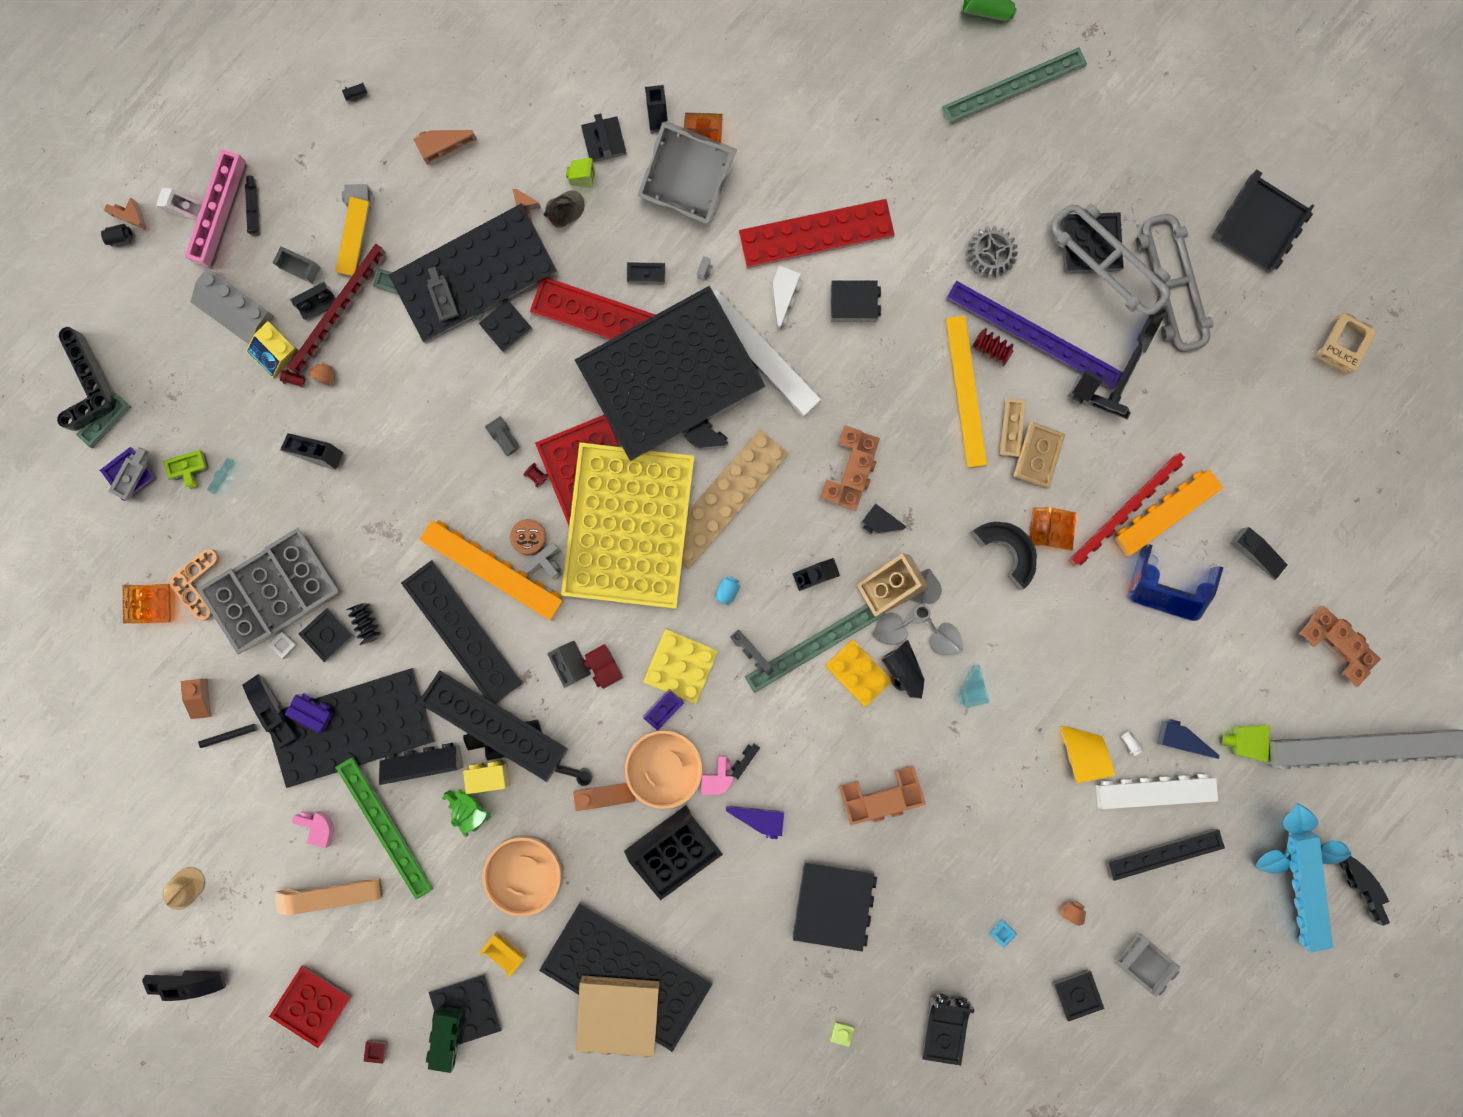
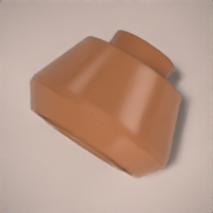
[309,362,335,386]
[1060,901,1086,926]

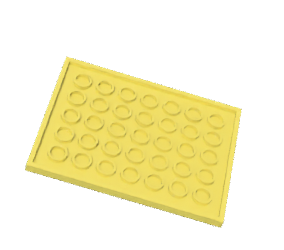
[561,443,694,609]

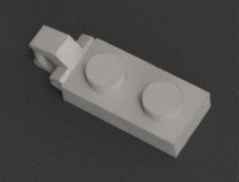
[109,447,149,501]

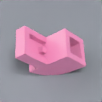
[701,755,733,795]
[292,811,334,848]

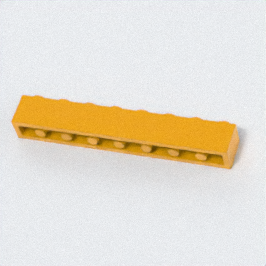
[419,520,564,621]

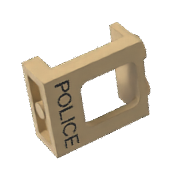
[1316,313,1377,374]

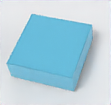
[989,920,1017,948]

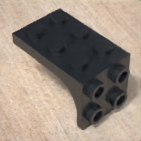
[922,993,975,1066]

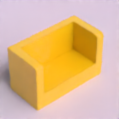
[479,932,526,978]

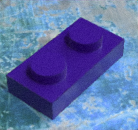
[643,689,684,731]

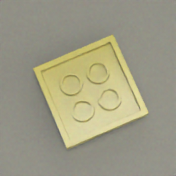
[643,629,718,704]

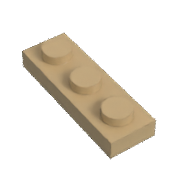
[1000,398,1026,457]

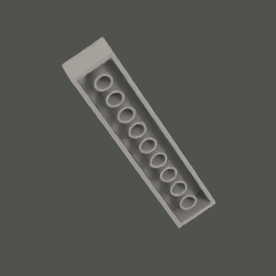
[1265,729,1463,769]

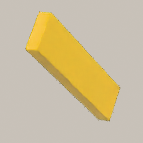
[336,197,370,276]

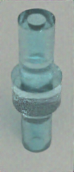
[207,457,234,494]

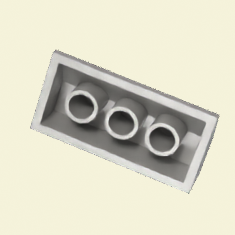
[190,268,274,344]

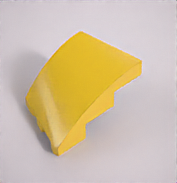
[1060,726,1115,784]

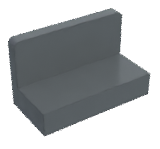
[547,641,591,688]

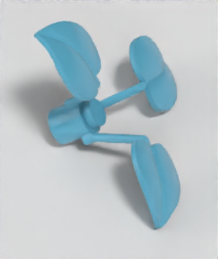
[1256,803,1351,873]

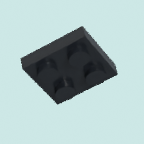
[479,299,533,353]
[299,608,354,662]
[1053,970,1105,1022]

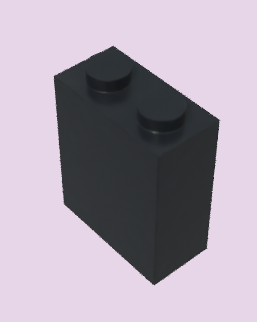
[831,280,881,322]

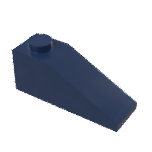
[1157,719,1220,759]

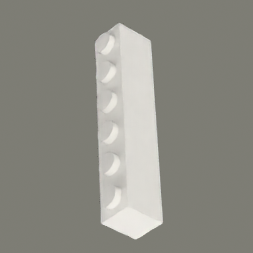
[1096,773,1218,809]

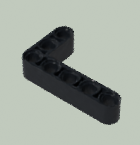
[57,327,116,431]

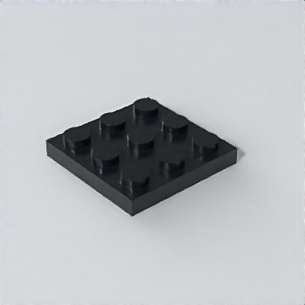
[1063,212,1124,272]
[429,973,502,1045]

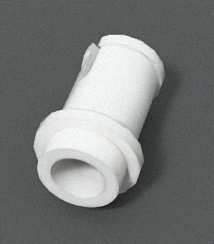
[1121,730,1144,756]

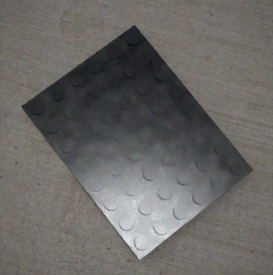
[574,285,766,462]

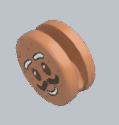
[510,519,547,556]

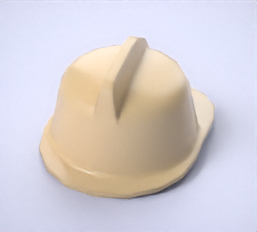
[162,867,205,910]

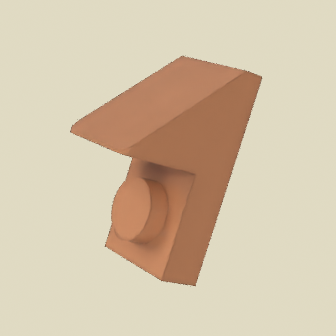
[512,189,541,221]
[104,198,147,230]

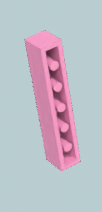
[185,149,246,268]

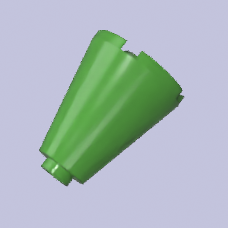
[962,0,1017,21]

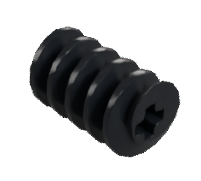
[346,603,382,646]

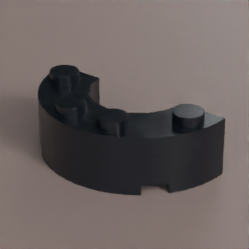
[970,521,1037,590]

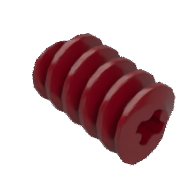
[971,327,1014,367]

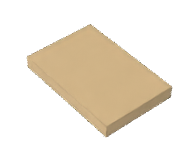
[1013,422,1065,488]

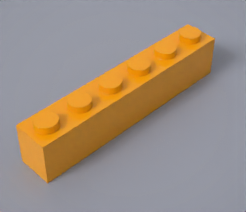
[1113,469,1223,557]

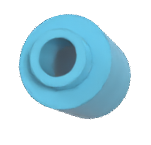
[715,576,740,606]

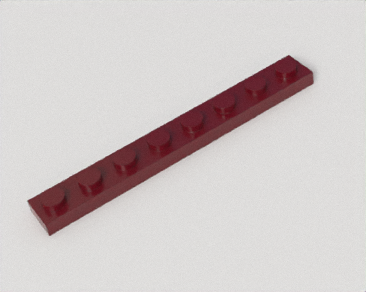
[287,243,386,374]

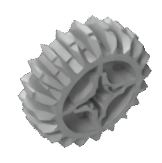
[966,226,1018,278]

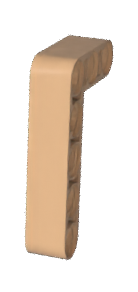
[275,879,381,915]

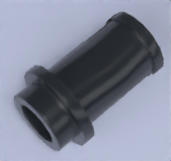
[342,82,368,102]

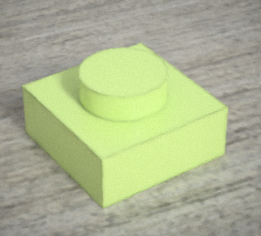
[830,1021,854,1047]

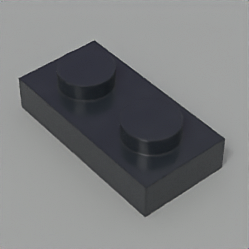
[627,262,665,283]
[731,743,760,780]

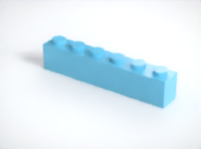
[1287,831,1333,953]

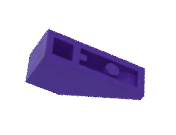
[726,805,784,839]

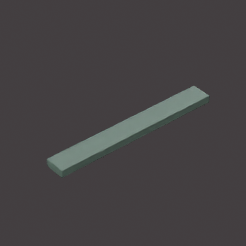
[942,47,1087,125]
[744,604,886,693]

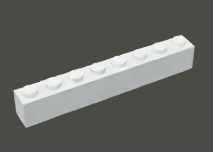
[714,290,821,418]

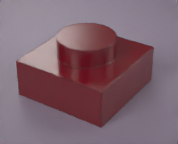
[363,1040,387,1064]

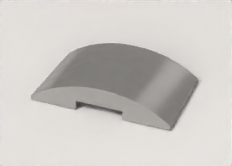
[197,528,339,654]

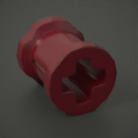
[523,463,549,488]

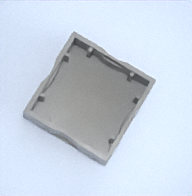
[637,121,737,224]

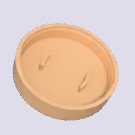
[625,730,702,809]
[482,836,562,917]

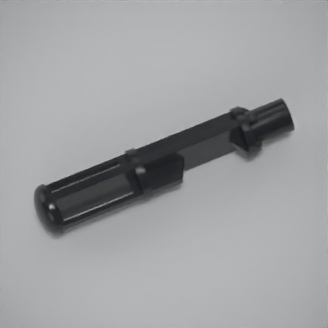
[245,176,259,235]

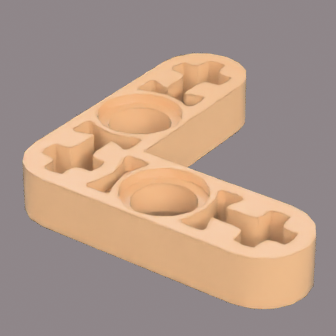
[169,549,219,620]

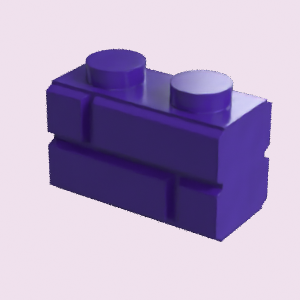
[285,693,334,733]

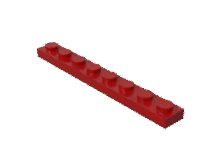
[1068,452,1186,566]

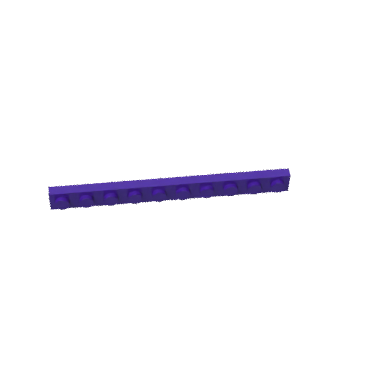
[946,280,1123,390]

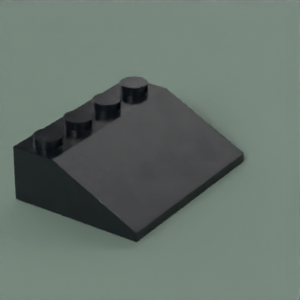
[624,805,723,901]

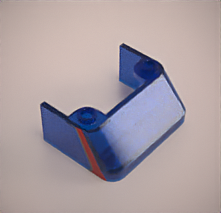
[1128,544,1224,621]

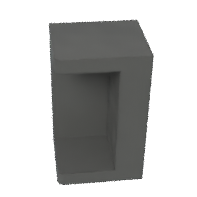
[273,246,321,284]

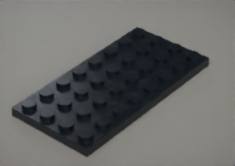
[388,203,558,343]
[271,668,435,788]
[539,902,713,1052]

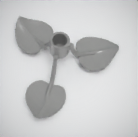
[873,569,963,655]

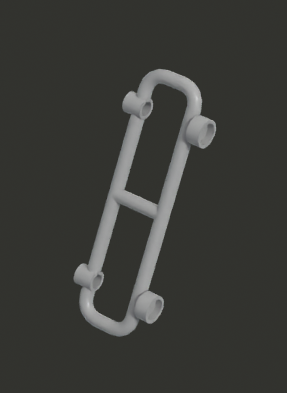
[1052,204,1171,315]
[1136,214,1213,351]

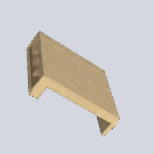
[576,976,660,1058]

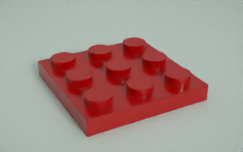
[269,965,352,1048]

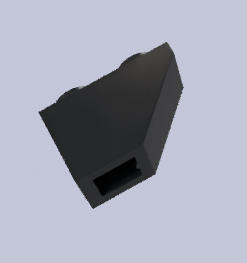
[645,85,668,131]
[684,420,728,450]
[793,558,840,591]

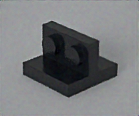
[581,113,627,162]

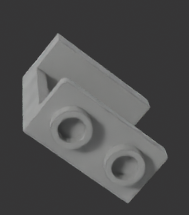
[1115,933,1180,997]

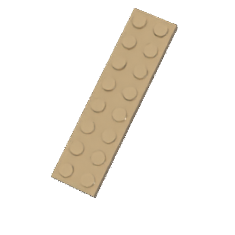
[682,429,789,569]

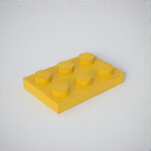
[825,639,891,707]

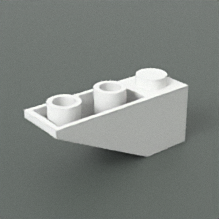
[772,266,803,330]

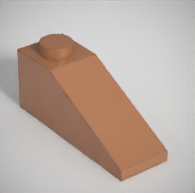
[413,130,477,164]
[573,783,635,811]

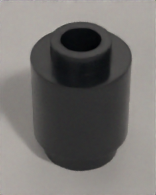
[101,224,133,246]

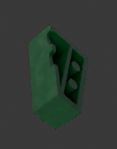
[426,1006,464,1073]

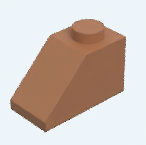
[180,679,211,719]

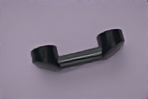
[554,765,592,786]

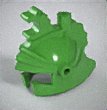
[442,789,491,837]

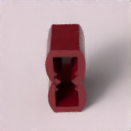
[584,644,624,689]

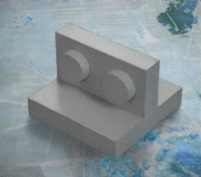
[523,542,561,580]

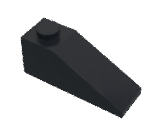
[280,433,343,470]
[1230,527,1288,580]

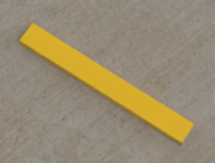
[946,315,987,468]

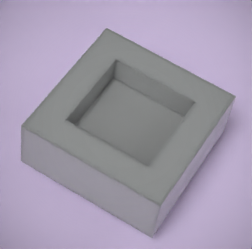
[697,256,713,281]

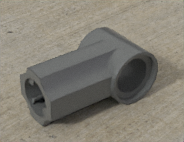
[485,416,520,456]

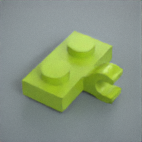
[163,450,207,489]

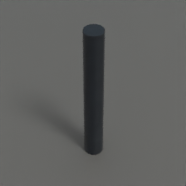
[198,724,257,748]

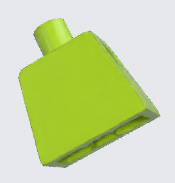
[1222,724,1270,762]

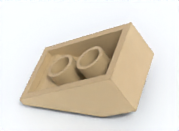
[856,553,929,617]

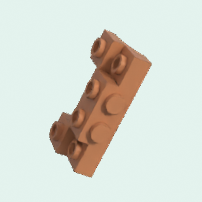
[820,425,880,511]
[1298,606,1381,687]
[839,766,926,825]

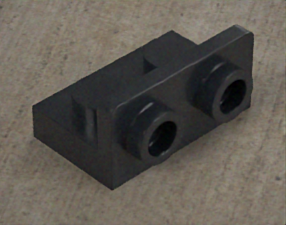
[290,282,336,320]

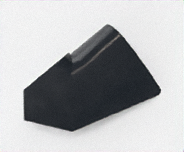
[881,640,925,699]

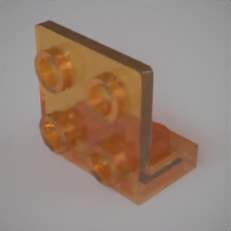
[1030,507,1077,550]
[122,584,171,624]

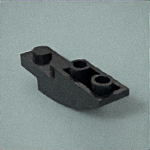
[242,674,298,749]
[1339,856,1390,926]
[142,970,226,1001]

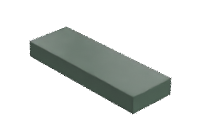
[76,393,132,448]

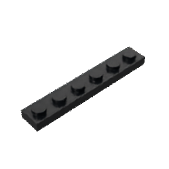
[1106,829,1225,881]

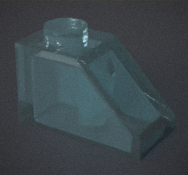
[958,665,989,708]

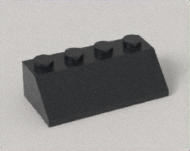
[379,742,463,785]

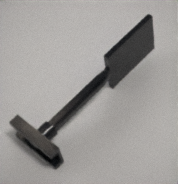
[1090,299,1166,420]

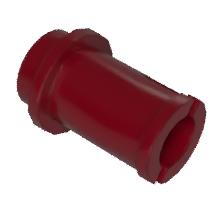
[279,369,306,388]

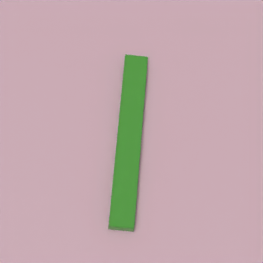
[335,757,433,899]

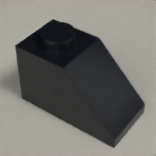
[1068,370,1103,405]
[861,503,906,535]

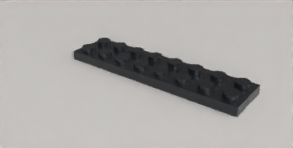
[401,560,523,704]
[418,670,568,783]

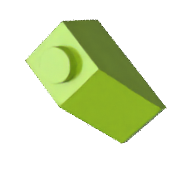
[566,158,595,188]

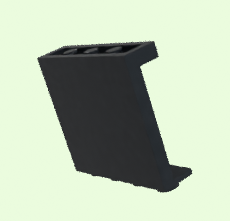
[1211,169,1314,273]
[792,860,877,952]

